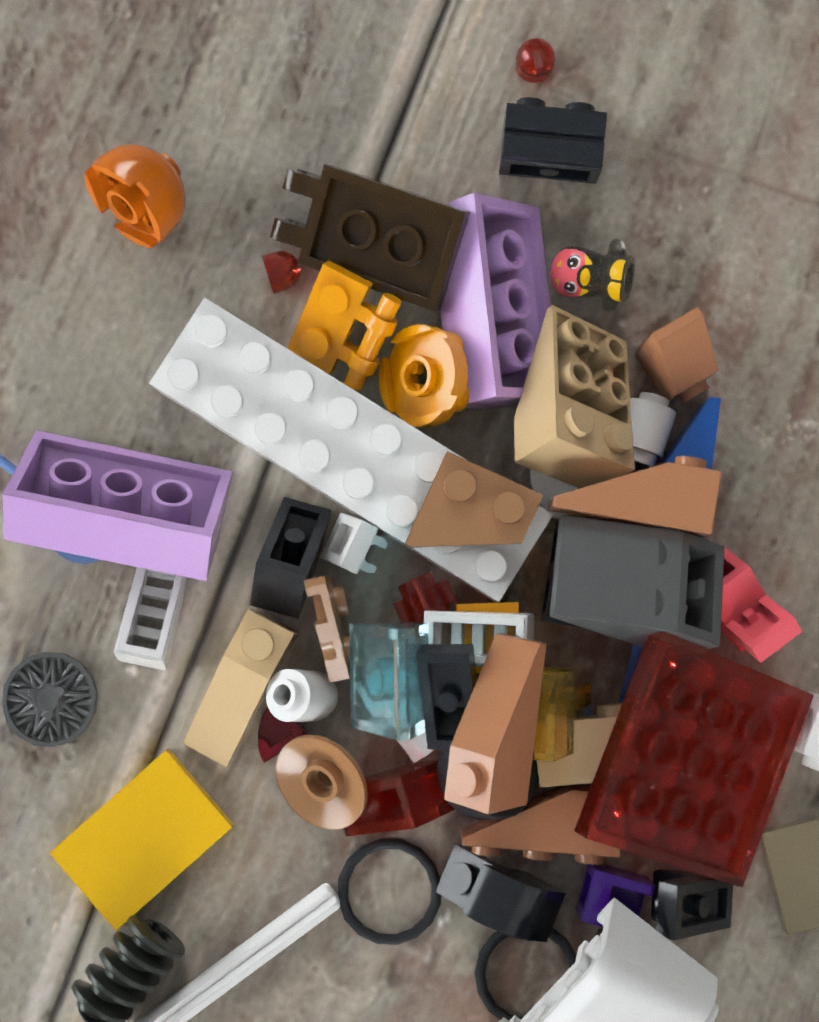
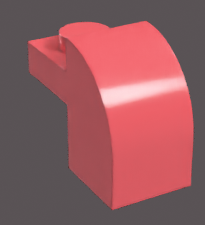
[721,547,803,663]

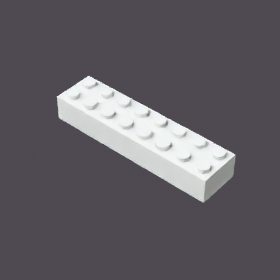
[149,297,553,602]

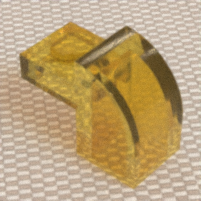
[532,667,591,762]

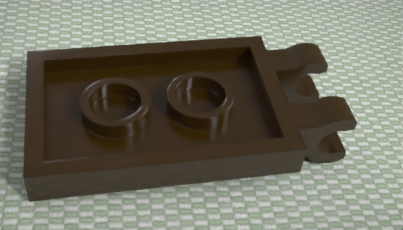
[270,164,470,312]

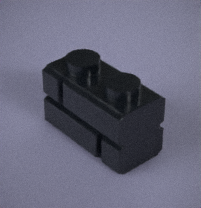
[499,97,607,184]

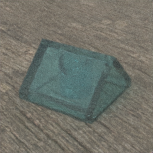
[349,623,429,741]

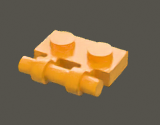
[287,260,402,391]

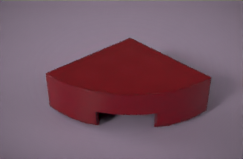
[258,706,309,763]

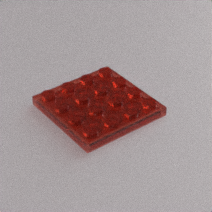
[574,631,814,888]

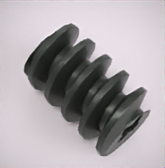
[71,915,185,1022]

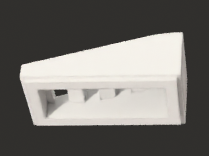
[114,567,188,670]
[423,610,534,667]

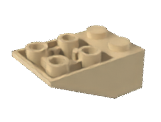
[514,305,635,488]

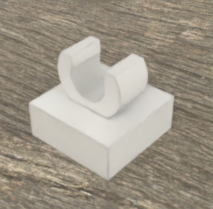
[320,512,388,574]

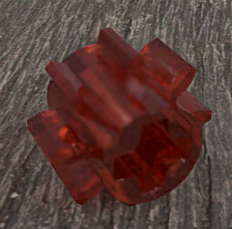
[393,571,457,633]

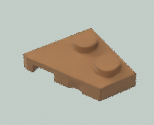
[405,451,543,548]
[304,576,360,682]

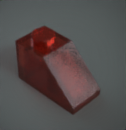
[344,759,455,837]

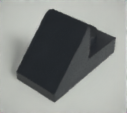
[416,644,480,750]
[651,869,734,941]

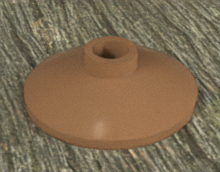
[276,735,368,830]

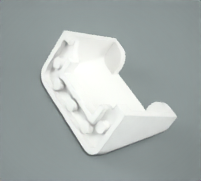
[498,898,719,1022]

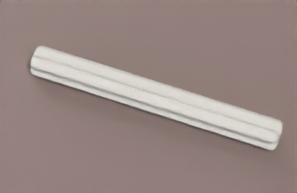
[137,883,340,1022]

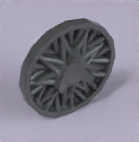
[2,652,98,747]

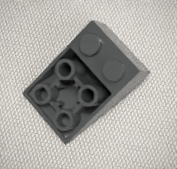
[549,516,724,658]

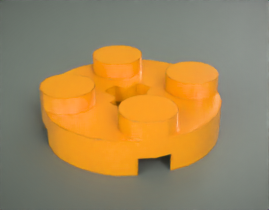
[379,324,470,427]

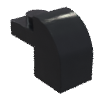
[435,844,566,942]

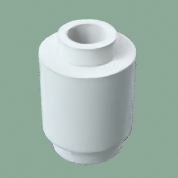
[630,392,677,469]
[266,669,338,722]

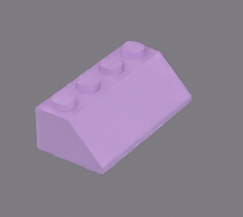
[440,193,551,409]
[2,430,233,581]

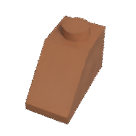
[635,307,719,404]

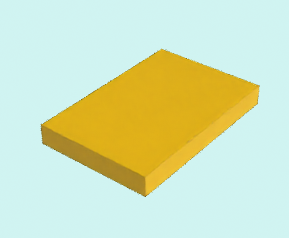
[50,748,235,931]

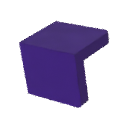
[576,864,656,927]

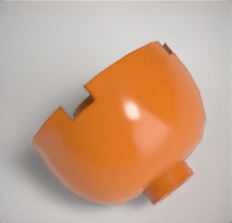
[84,143,186,248]

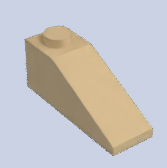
[183,609,299,767]

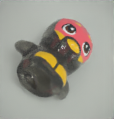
[550,238,635,312]

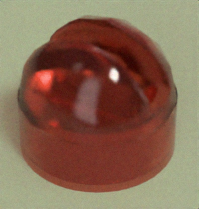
[515,38,555,83]
[261,251,301,294]

